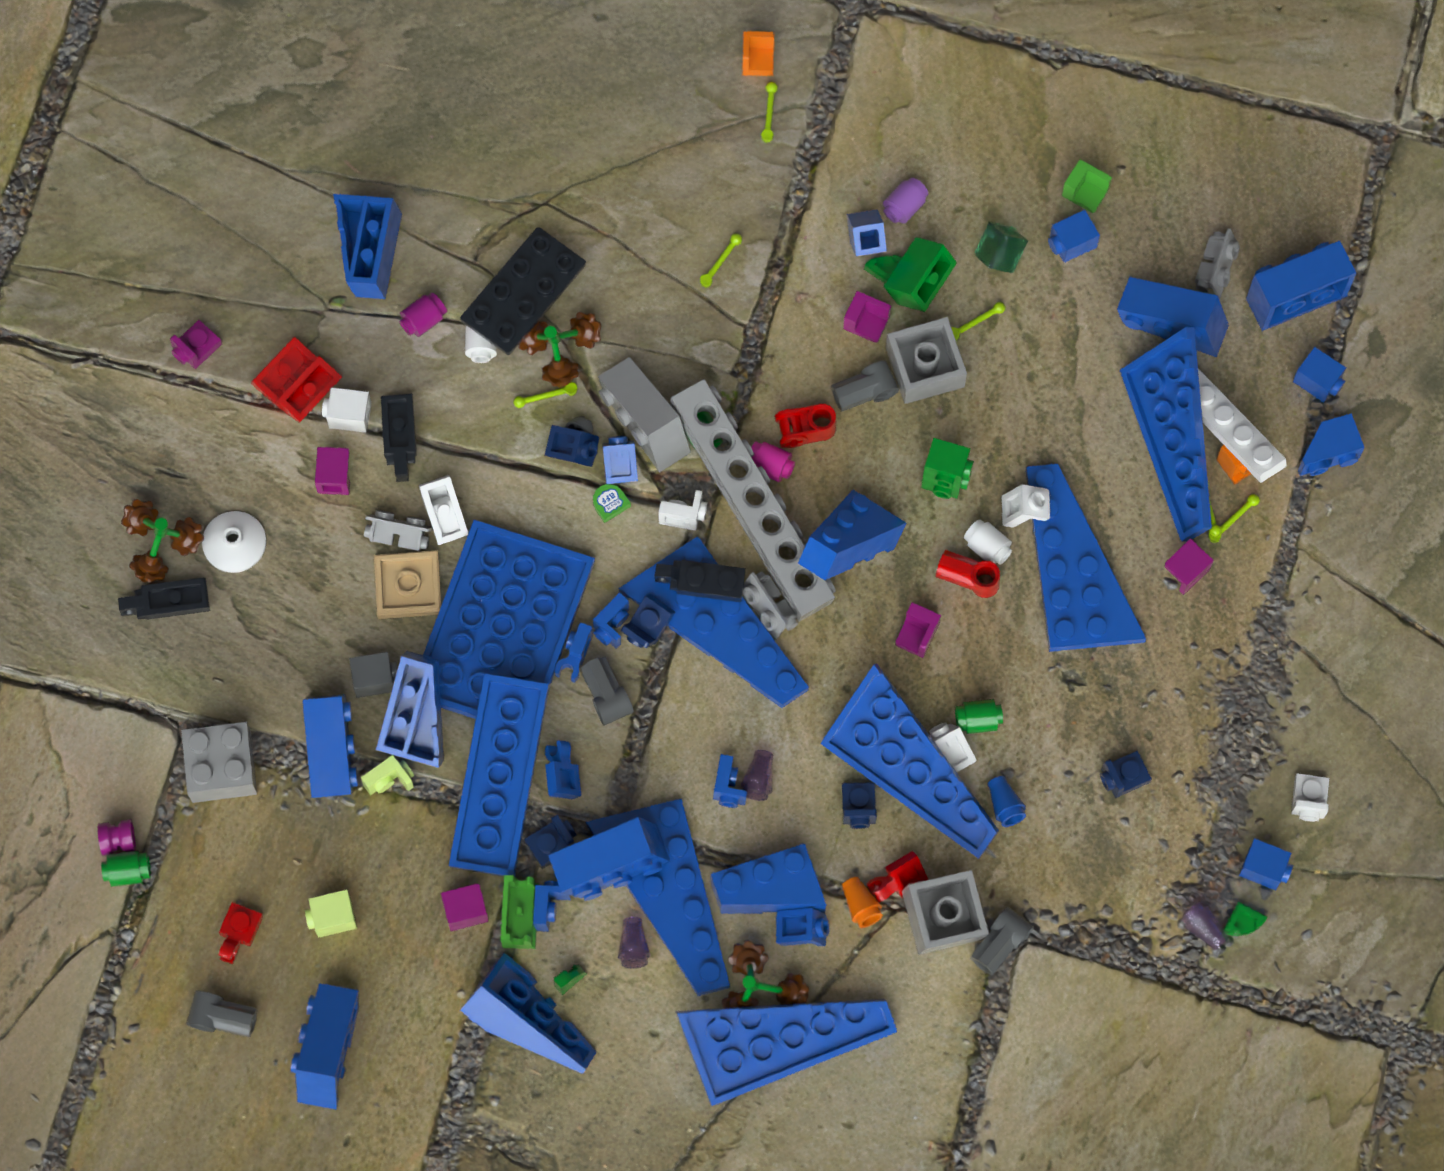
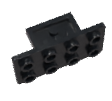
[460,227,586,355]

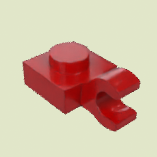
[866,851,929,902]
[218,903,263,965]

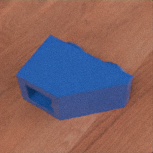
[1298,413,1365,476]

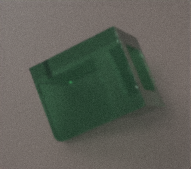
[975,221,1028,273]

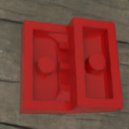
[251,336,342,423]

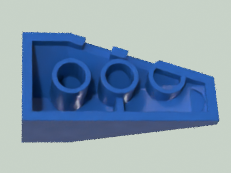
[460,953,597,1074]

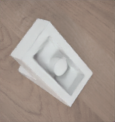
[419,475,468,545]

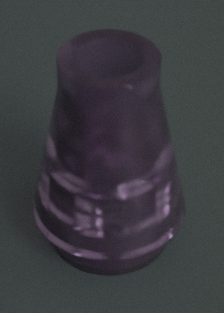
[741,750,774,801]
[1180,901,1229,951]
[618,917,651,969]

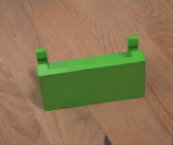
[501,875,539,949]

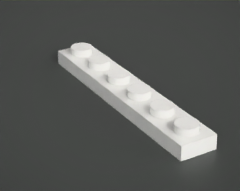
[1198,369,1287,483]

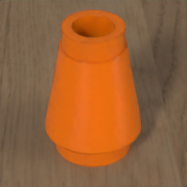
[842,877,883,928]

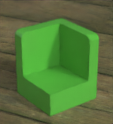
[1062,159,1112,213]

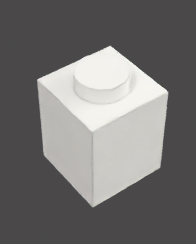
[322,388,371,433]

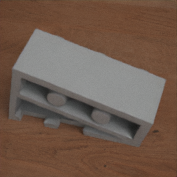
[598,357,691,473]

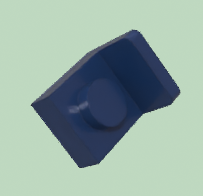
[544,425,599,467]
[621,594,675,648]
[1100,751,1152,798]
[842,783,877,829]
[524,815,577,869]

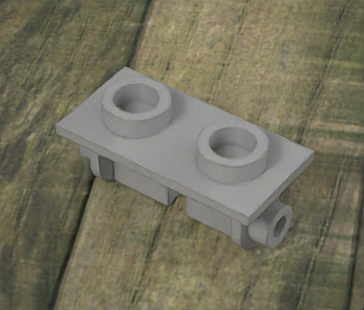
[1195,228,1239,298]
[364,510,433,552]
[743,572,798,640]

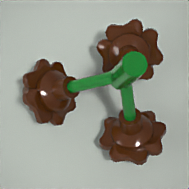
[518,311,601,387]
[121,499,204,583]
[721,940,809,1008]

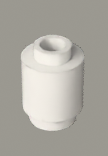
[465,326,497,363]
[964,519,1012,565]

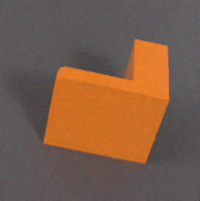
[742,31,774,76]

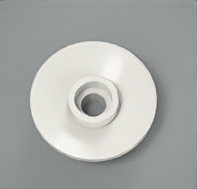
[202,511,266,573]

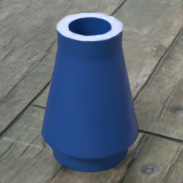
[987,776,1026,827]

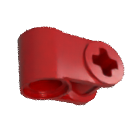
[774,404,836,449]

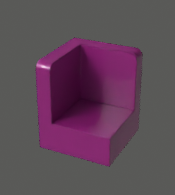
[843,291,891,343]
[315,447,350,495]
[1164,538,1214,595]
[895,603,941,658]
[441,884,489,932]

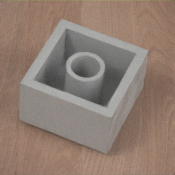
[886,317,967,404]
[181,722,257,803]
[902,870,989,955]

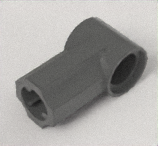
[831,361,899,412]
[580,657,634,726]
[970,906,1034,976]
[186,991,258,1038]

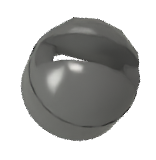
[565,416,593,434]

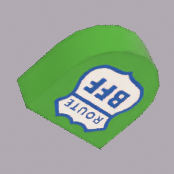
[593,484,631,523]

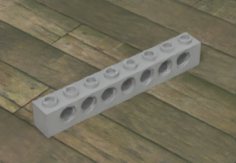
[670,379,836,622]

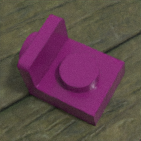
[170,320,222,369]

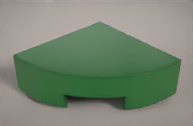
[864,255,902,284]
[1223,901,1268,936]
[553,964,587,995]

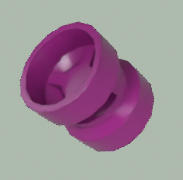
[97,819,136,856]

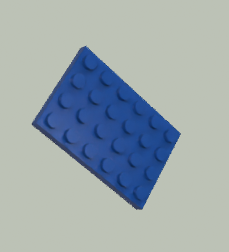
[423,520,595,719]

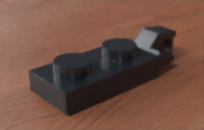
[381,394,417,482]
[654,560,746,602]
[118,577,210,620]

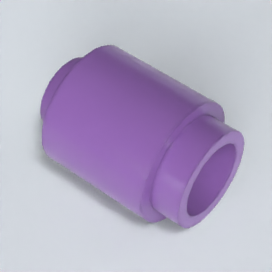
[883,177,928,223]

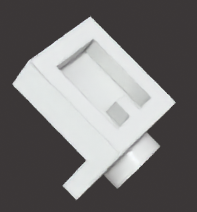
[1002,484,1050,528]
[659,490,707,531]
[929,723,977,772]
[1291,773,1329,821]

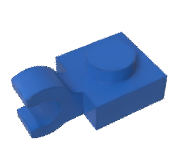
[555,622,593,683]
[545,740,582,800]

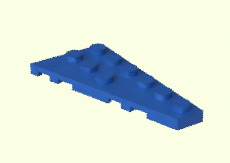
[1120,327,1212,541]
[1026,464,1146,652]
[618,536,809,708]
[820,663,999,858]
[586,799,730,996]
[675,999,898,1106]

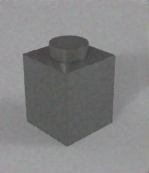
[349,652,398,698]

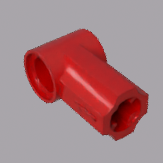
[935,550,1000,598]

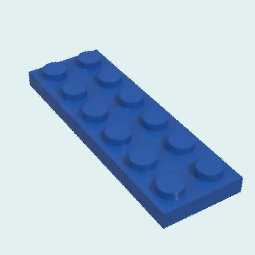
[449,673,549,876]

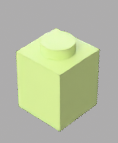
[305,890,357,938]

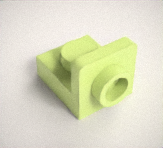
[361,755,414,796]

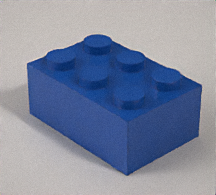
[1246,240,1357,331]
[548,817,670,901]

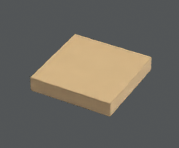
[374,550,442,619]

